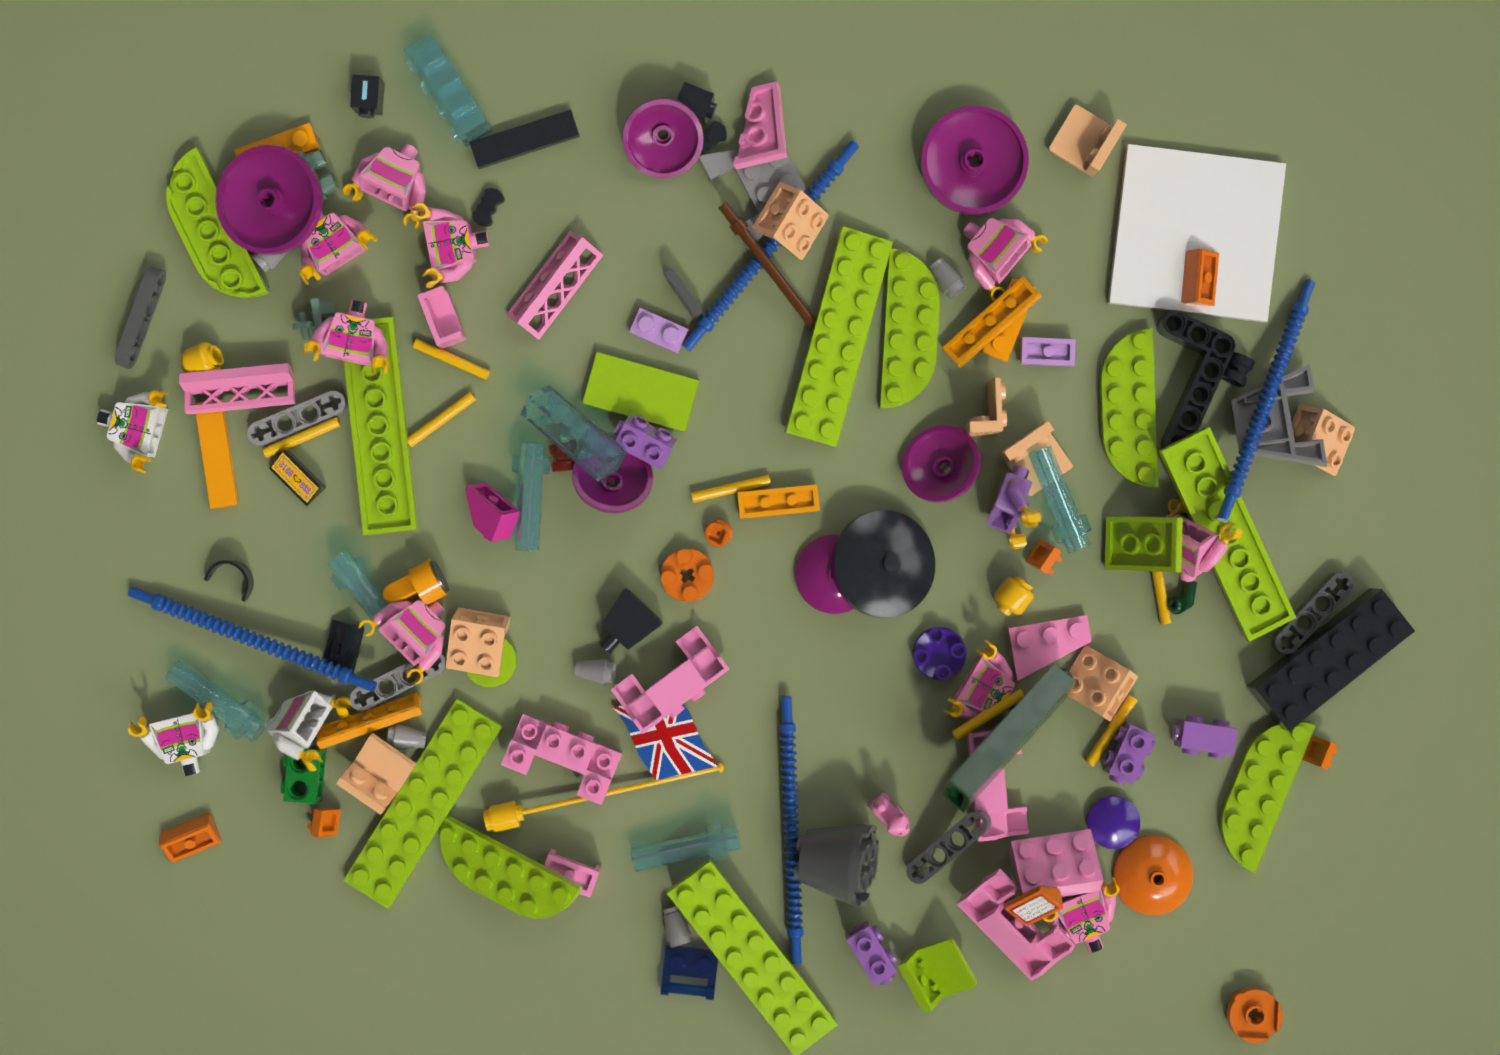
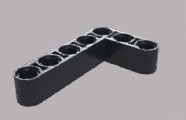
[1156,311,1236,449]

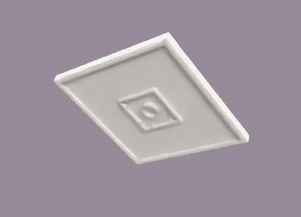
[1108,144,1286,323]

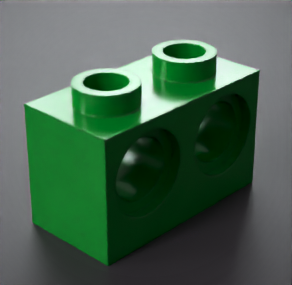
[280,746,327,804]

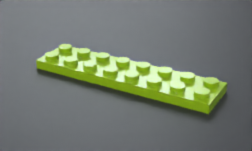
[784,226,893,447]
[344,317,419,536]
[1159,427,1296,642]
[343,698,503,909]
[667,858,838,1055]

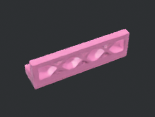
[506,230,603,340]
[179,363,295,415]

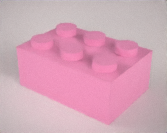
[1009,829,1104,897]

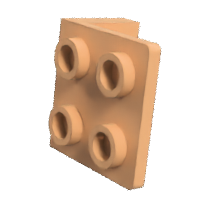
[1048,105,1127,178]
[752,181,829,260]
[963,377,1007,436]
[1292,404,1355,476]
[999,421,1073,496]
[446,607,511,677]
[1068,645,1138,722]
[336,734,416,815]

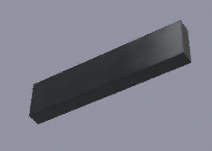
[469,110,580,169]

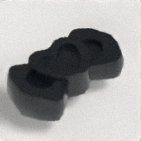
[700,121,727,155]
[472,188,505,227]

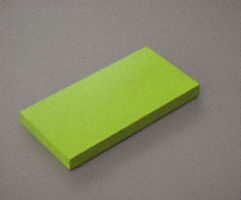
[583,352,700,433]

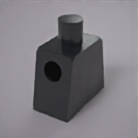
[599,588,663,653]

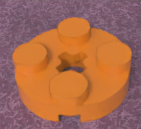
[661,549,714,602]
[1227,987,1283,1043]

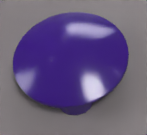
[913,627,966,680]
[1086,795,1140,849]

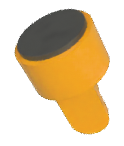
[383,559,449,605]

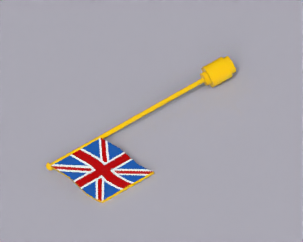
[483,704,724,832]

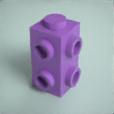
[613,414,677,470]
[1172,715,1238,759]
[1103,721,1155,785]
[845,920,898,986]

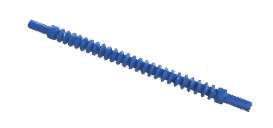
[682,140,859,352]
[1217,280,1315,522]
[128,586,377,692]
[779,696,804,964]

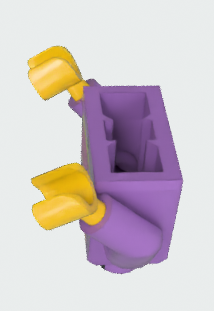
[985,466,1041,549]

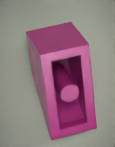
[465,482,521,542]

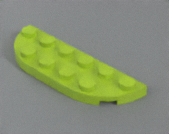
[166,147,270,298]
[879,249,940,409]
[1099,328,1159,488]
[1219,722,1316,873]
[440,815,583,919]

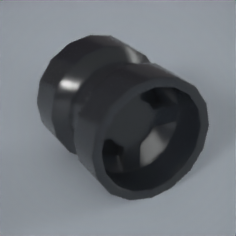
[1222,352,1255,387]

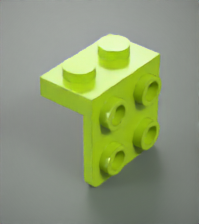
[898,938,977,1013]

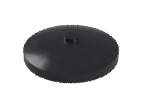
[831,510,936,618]

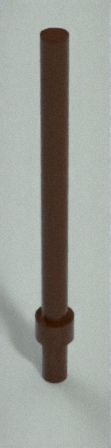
[718,201,816,331]

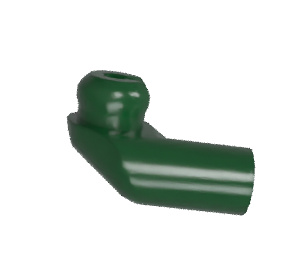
[1167,581,1197,615]

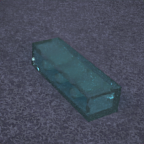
[404,33,493,147]
[520,385,627,481]

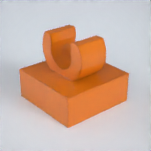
[1025,539,1062,574]
[1302,735,1337,770]
[307,807,341,838]

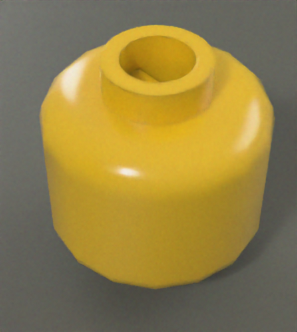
[181,342,224,373]
[994,575,1034,616]

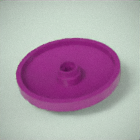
[920,106,1029,215]
[216,145,323,255]

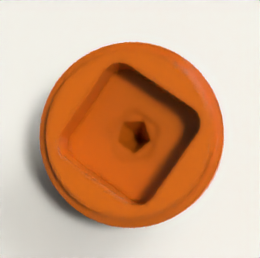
[705,519,733,547]

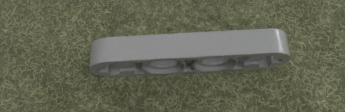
[247,391,348,446]
[349,652,447,711]

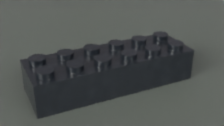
[1246,588,1415,731]

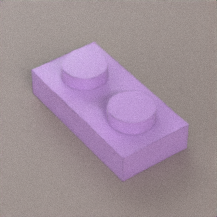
[629,308,689,354]
[1020,337,1076,367]

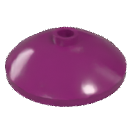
[623,98,703,178]
[902,425,981,503]
[572,441,653,513]
[795,534,854,614]

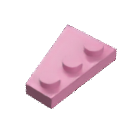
[733,81,787,170]
[1007,615,1092,681]

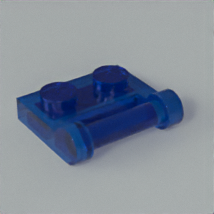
[660,945,718,1001]

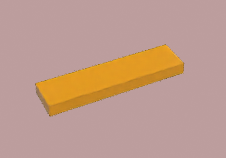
[942,276,1042,368]
[194,399,239,509]
[316,692,422,750]

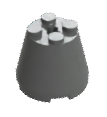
[794,824,879,907]

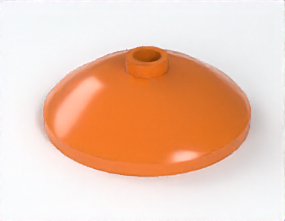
[1113,835,1193,915]

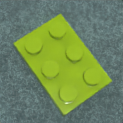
[1105,516,1183,572]

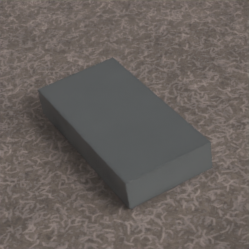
[664,268,704,320]

